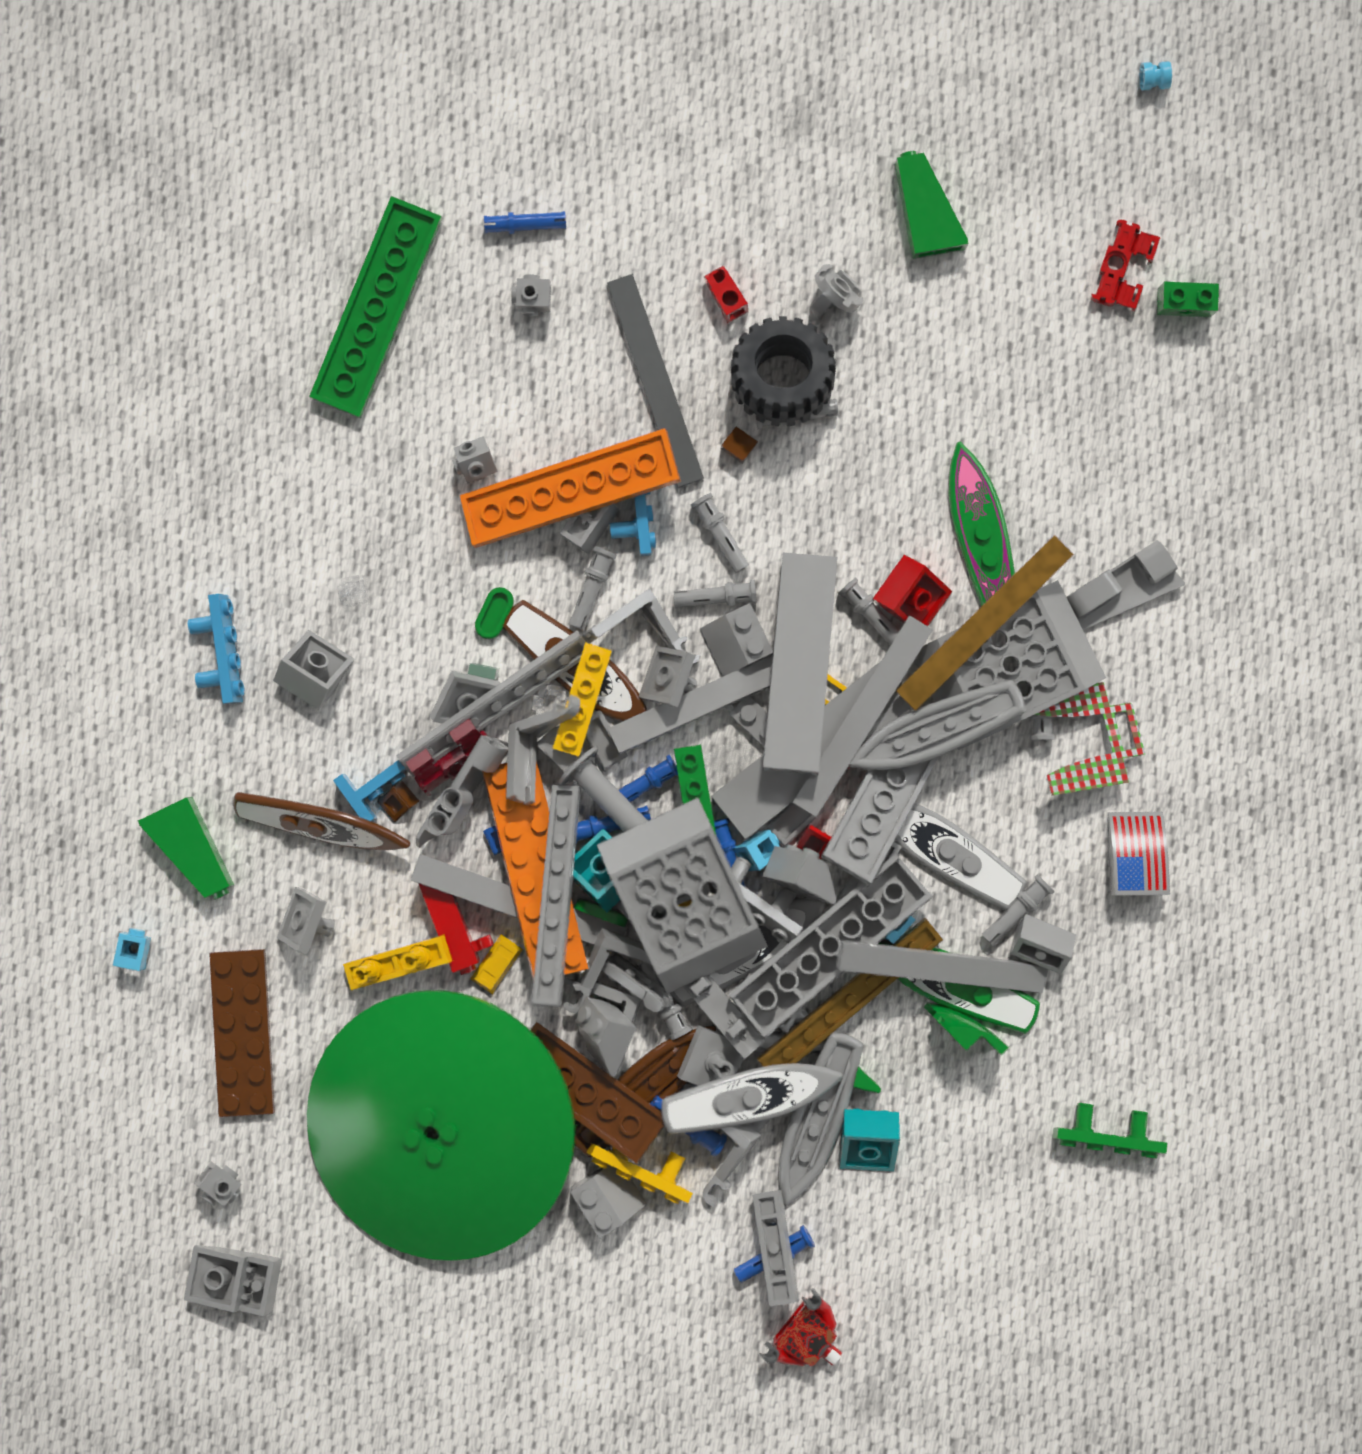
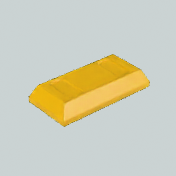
[470,934,523,994]

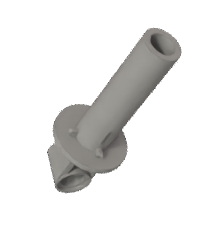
[536,725,648,832]

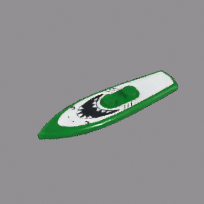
[877,940,1040,1034]

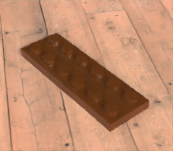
[209,949,275,1117]
[530,1022,665,1164]

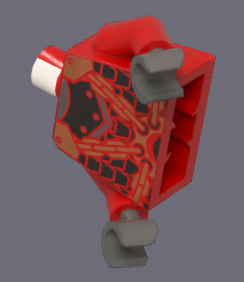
[759,1288,842,1367]

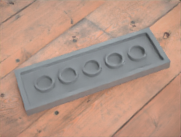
[821,717,938,885]

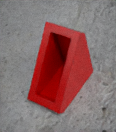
[795,824,831,860]

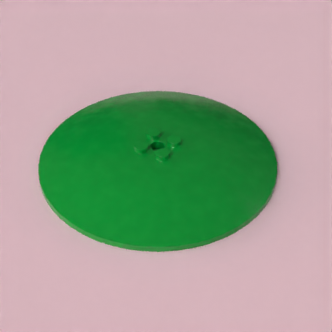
[307,990,575,1261]

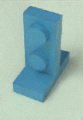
[333,760,407,822]

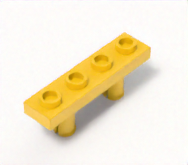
[553,643,612,756]
[343,935,452,990]
[587,1143,693,1204]

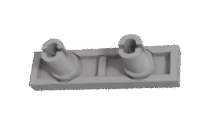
[707,857,803,942]

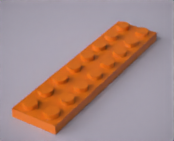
[460,428,681,548]
[482,760,588,982]

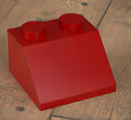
[873,555,953,626]

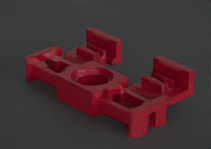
[406,719,488,796]

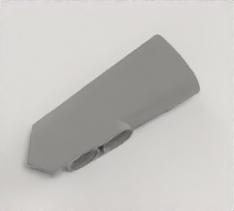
[1066,540,1185,630]
[416,735,508,848]

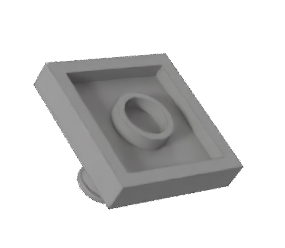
[639,646,697,707]
[430,671,500,731]
[277,887,334,954]
[677,1025,743,1085]

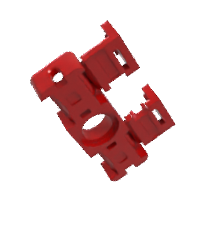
[1091,219,1161,312]

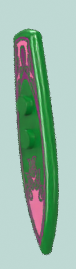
[949,441,1015,606]

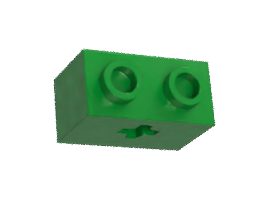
[1157,281,1219,317]

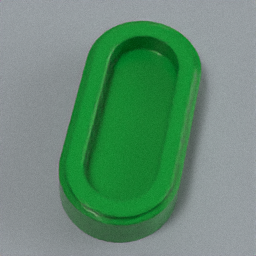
[475,587,514,639]
[574,898,628,927]

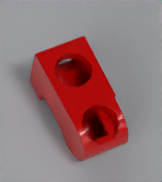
[704,266,749,324]

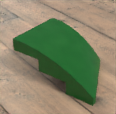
[923,1002,1010,1055]

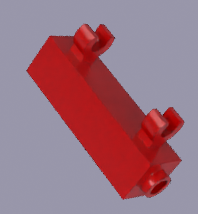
[418,883,494,975]

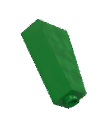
[895,151,969,259]
[138,797,234,900]

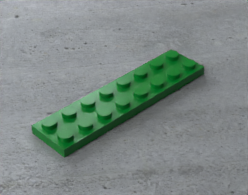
[309,196,443,418]

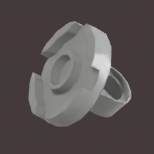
[810,264,863,318]

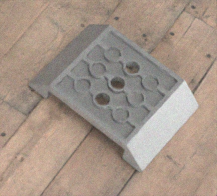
[914,580,1106,750]
[597,798,768,993]

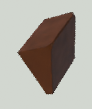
[721,426,758,464]
[377,781,420,822]

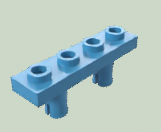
[610,492,656,556]
[188,593,245,704]

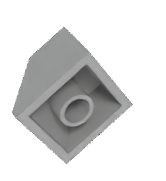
[700,603,774,676]
[273,630,354,710]
[763,845,837,905]
[576,997,637,1077]
[570,1164,647,1239]

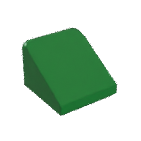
[853,1066,881,1094]

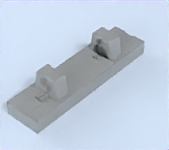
[683,974,766,1059]
[752,1190,799,1307]

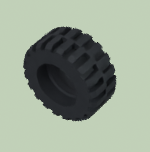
[731,316,836,427]

